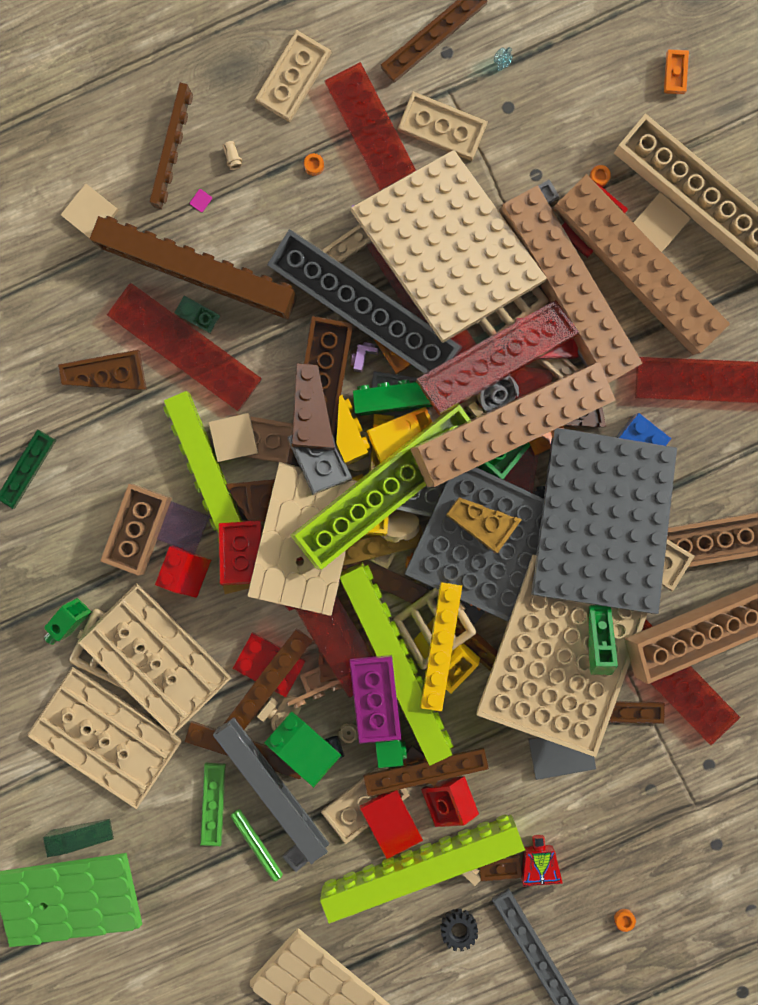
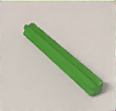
[231,809,283,882]

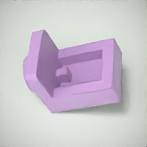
[351,342,379,373]

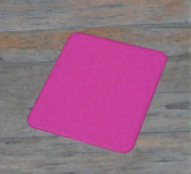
[190,189,212,212]

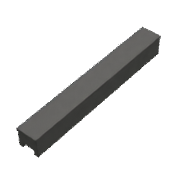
[213,718,329,865]

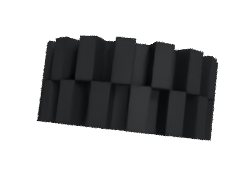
[440,909,478,952]

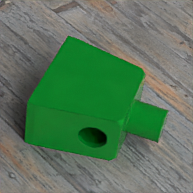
[44,598,92,645]

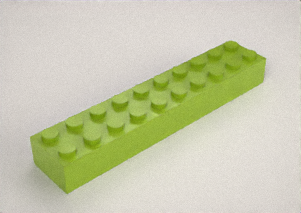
[290,405,470,570]
[340,562,453,766]
[320,814,525,924]

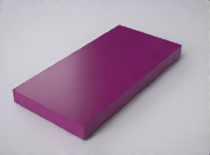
[350,655,401,743]

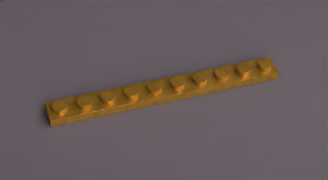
[223,525,423,594]

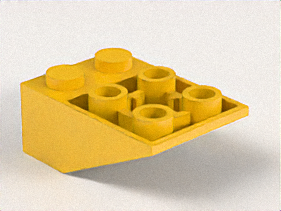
[336,395,371,466]
[367,407,432,463]
[413,617,480,694]

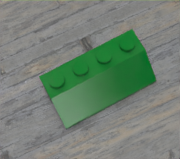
[353,377,439,417]

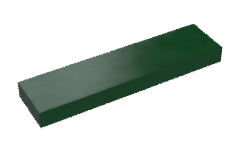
[0,429,57,509]

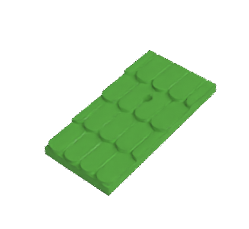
[0,853,142,947]

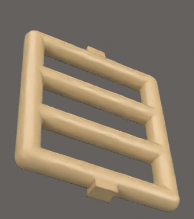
[476,286,548,342]
[393,588,476,670]
[69,609,125,690]

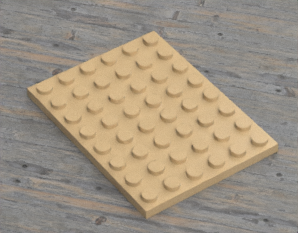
[351,150,547,343]
[476,555,648,757]

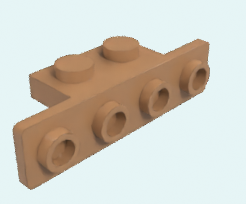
[287,667,352,709]

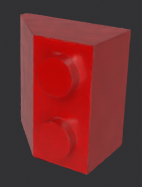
[155,546,212,598]
[421,776,479,827]

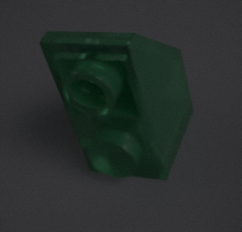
[174,295,220,334]

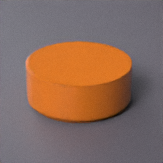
[304,153,324,176]
[589,165,611,187]
[614,909,636,932]

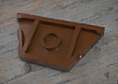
[226,479,275,522]

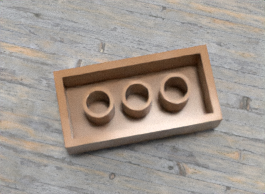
[100,484,172,575]

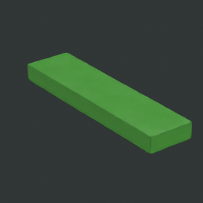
[200,763,226,846]

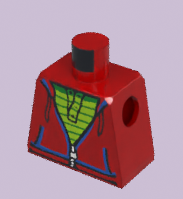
[521,835,563,886]

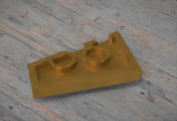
[446,498,522,554]

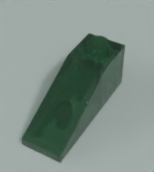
[43,819,114,858]

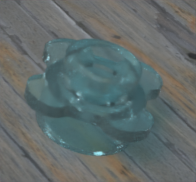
[494,47,513,71]

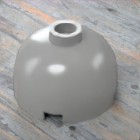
[476,371,519,411]

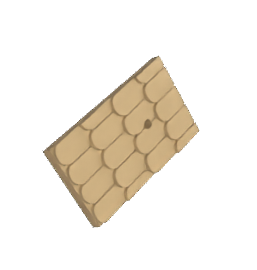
[248,462,358,616]
[78,583,231,736]
[28,666,182,809]
[250,928,390,1005]

